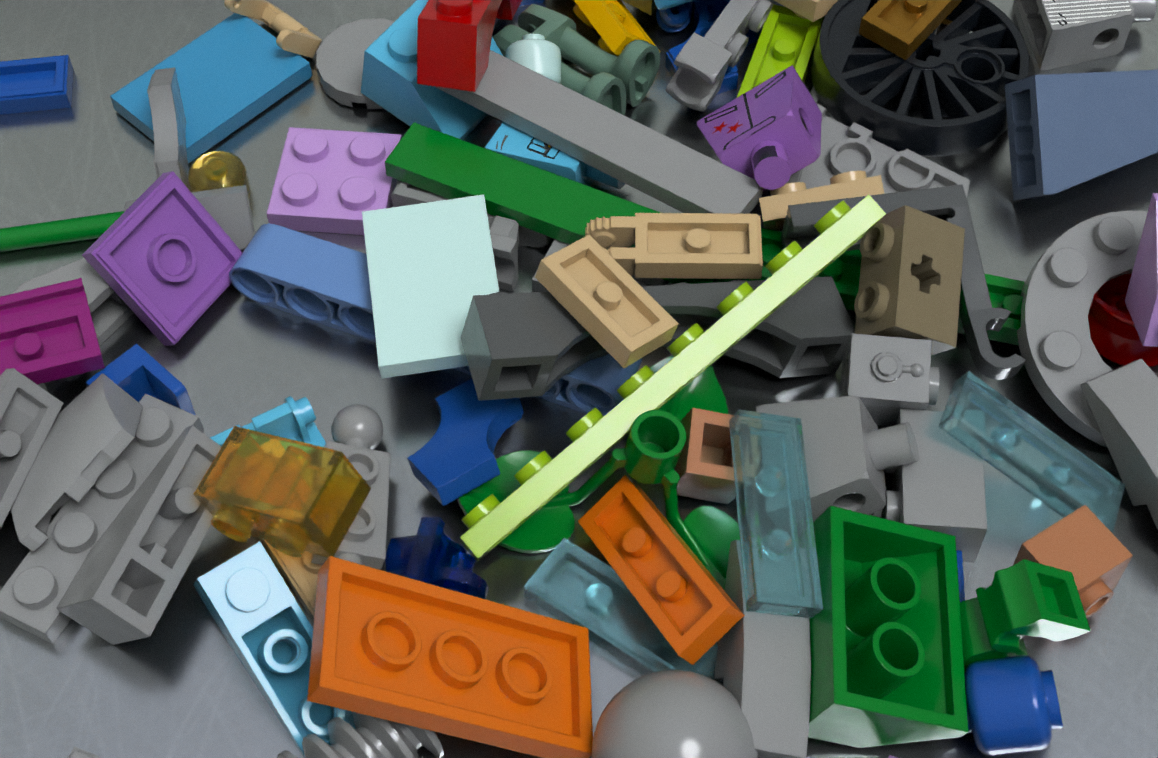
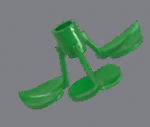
[458,356,749,591]

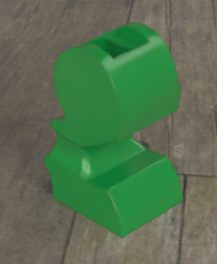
[960,559,1091,672]

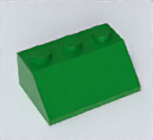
[793,505,968,748]

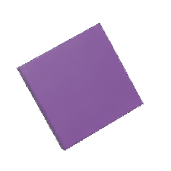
[82,171,242,346]

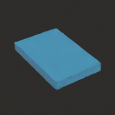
[110,13,312,164]

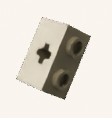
[854,205,965,356]

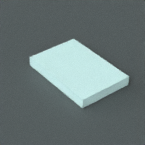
[362,194,499,379]

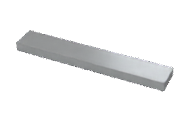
[436,50,763,214]

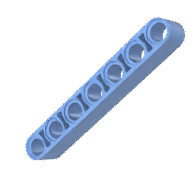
[229,223,642,416]

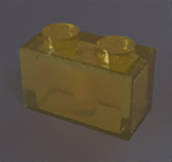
[193,426,371,558]

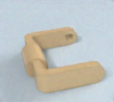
[224,0,322,58]

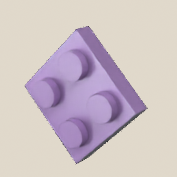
[267,127,402,235]

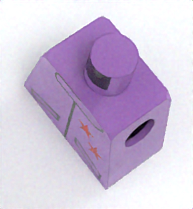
[697,65,822,191]

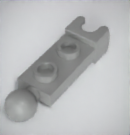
[665,0,773,112]

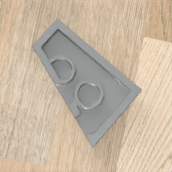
[787,103,970,198]

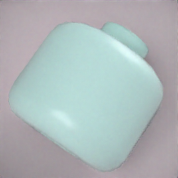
[505,34,561,84]

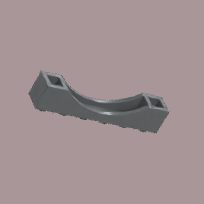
[461,276,855,401]

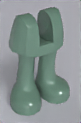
[493,3,660,115]

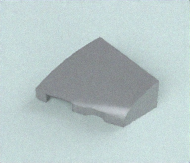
[11,373,143,552]

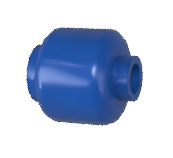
[964,655,1063,757]

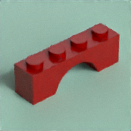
[417,0,522,92]

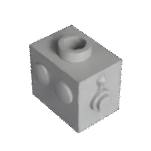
[840,333,940,426]

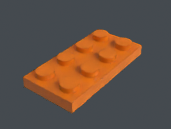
[307,556,593,758]

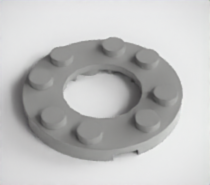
[1017,211,1148,448]

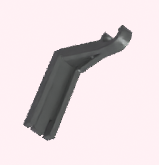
[780,184,1026,380]

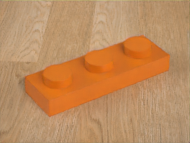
[578,475,745,665]

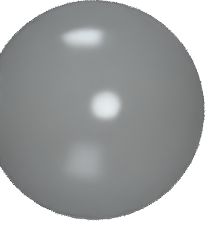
[592,670,758,758]

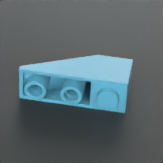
[193,541,356,758]

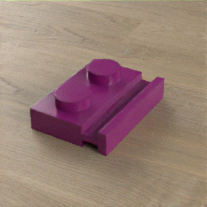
[0,278,105,385]

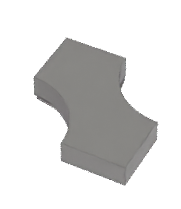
[147,67,192,192]

